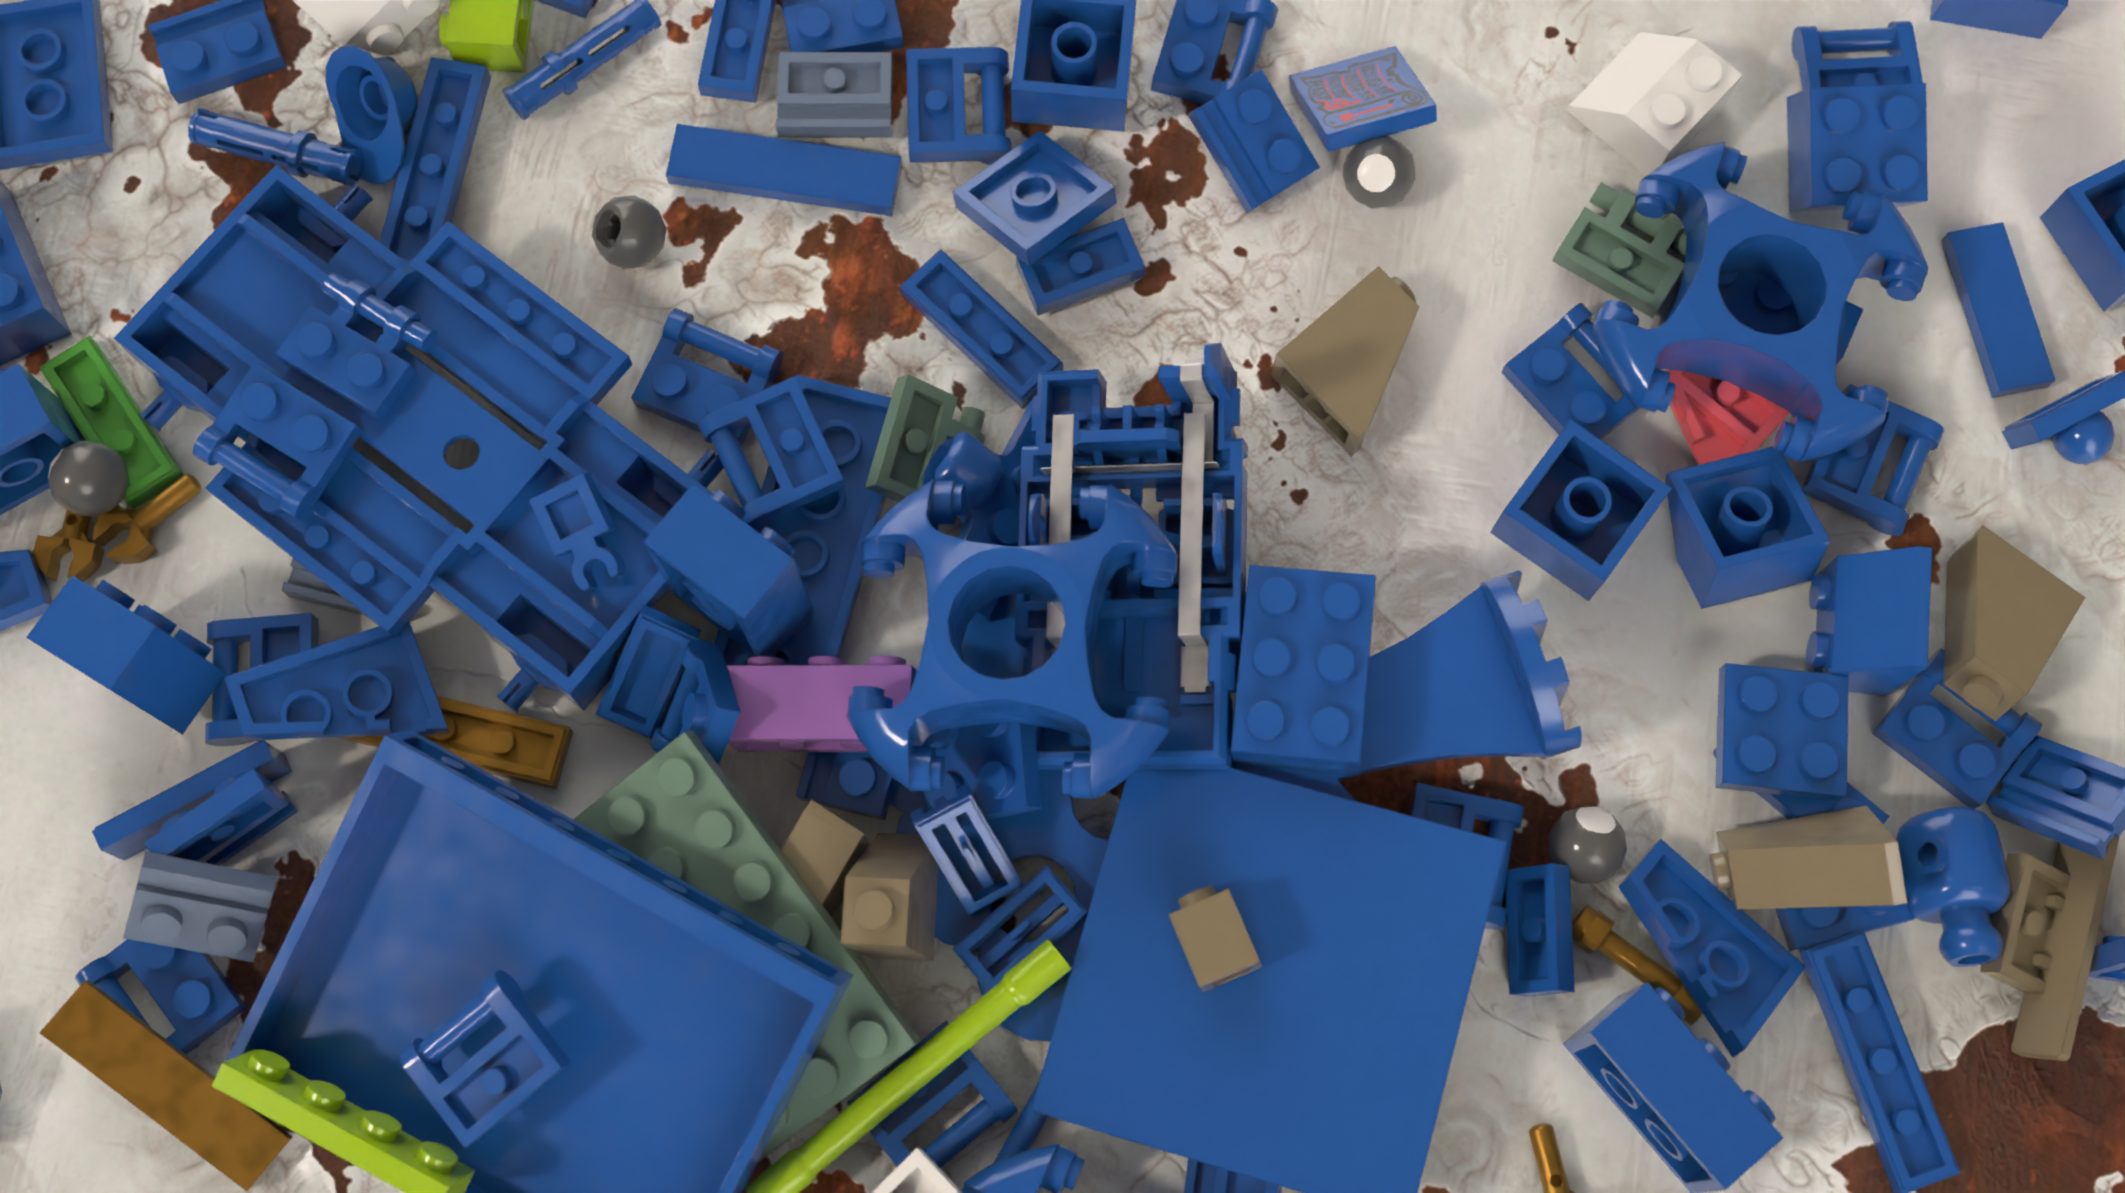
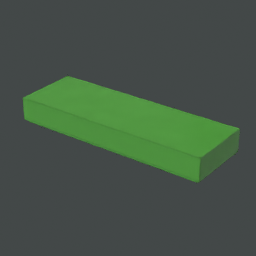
[39,335,184,509]

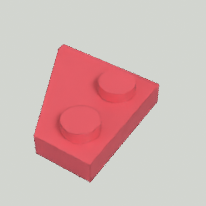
[1666,369,1789,465]

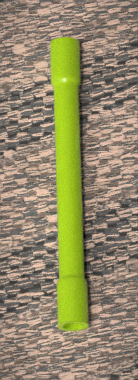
[745,939,1072,1193]

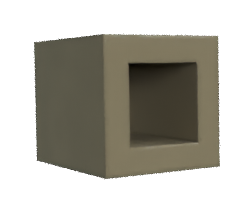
[1168,885,1262,993]

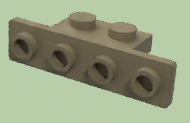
[1980,836,2119,1061]

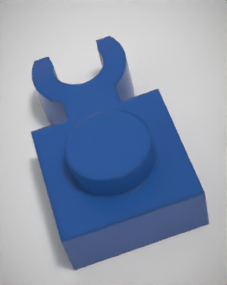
[529,473,626,591]

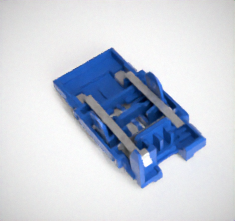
[1015,343,1248,770]

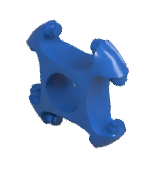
[1592,142,1928,463]
[846,479,1178,800]

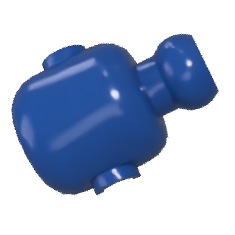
[1896,807,2011,967]

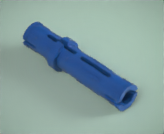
[502,0,662,120]
[188,108,364,186]

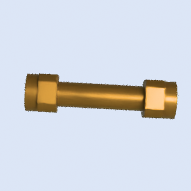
[1572,904,1703,1025]

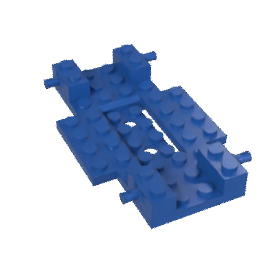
[114,164,724,713]

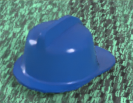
[326,46,418,184]

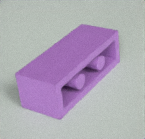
[727,656,917,752]

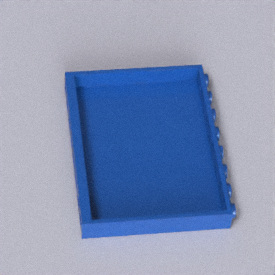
[226,730,854,1193]

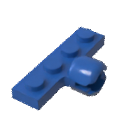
[922,400,1036,624]

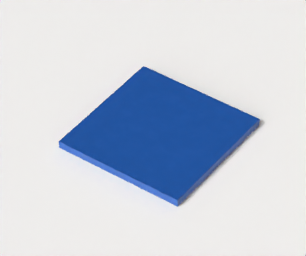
[1031,768,1507,1193]

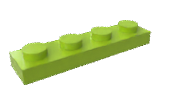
[212,1050,475,1193]

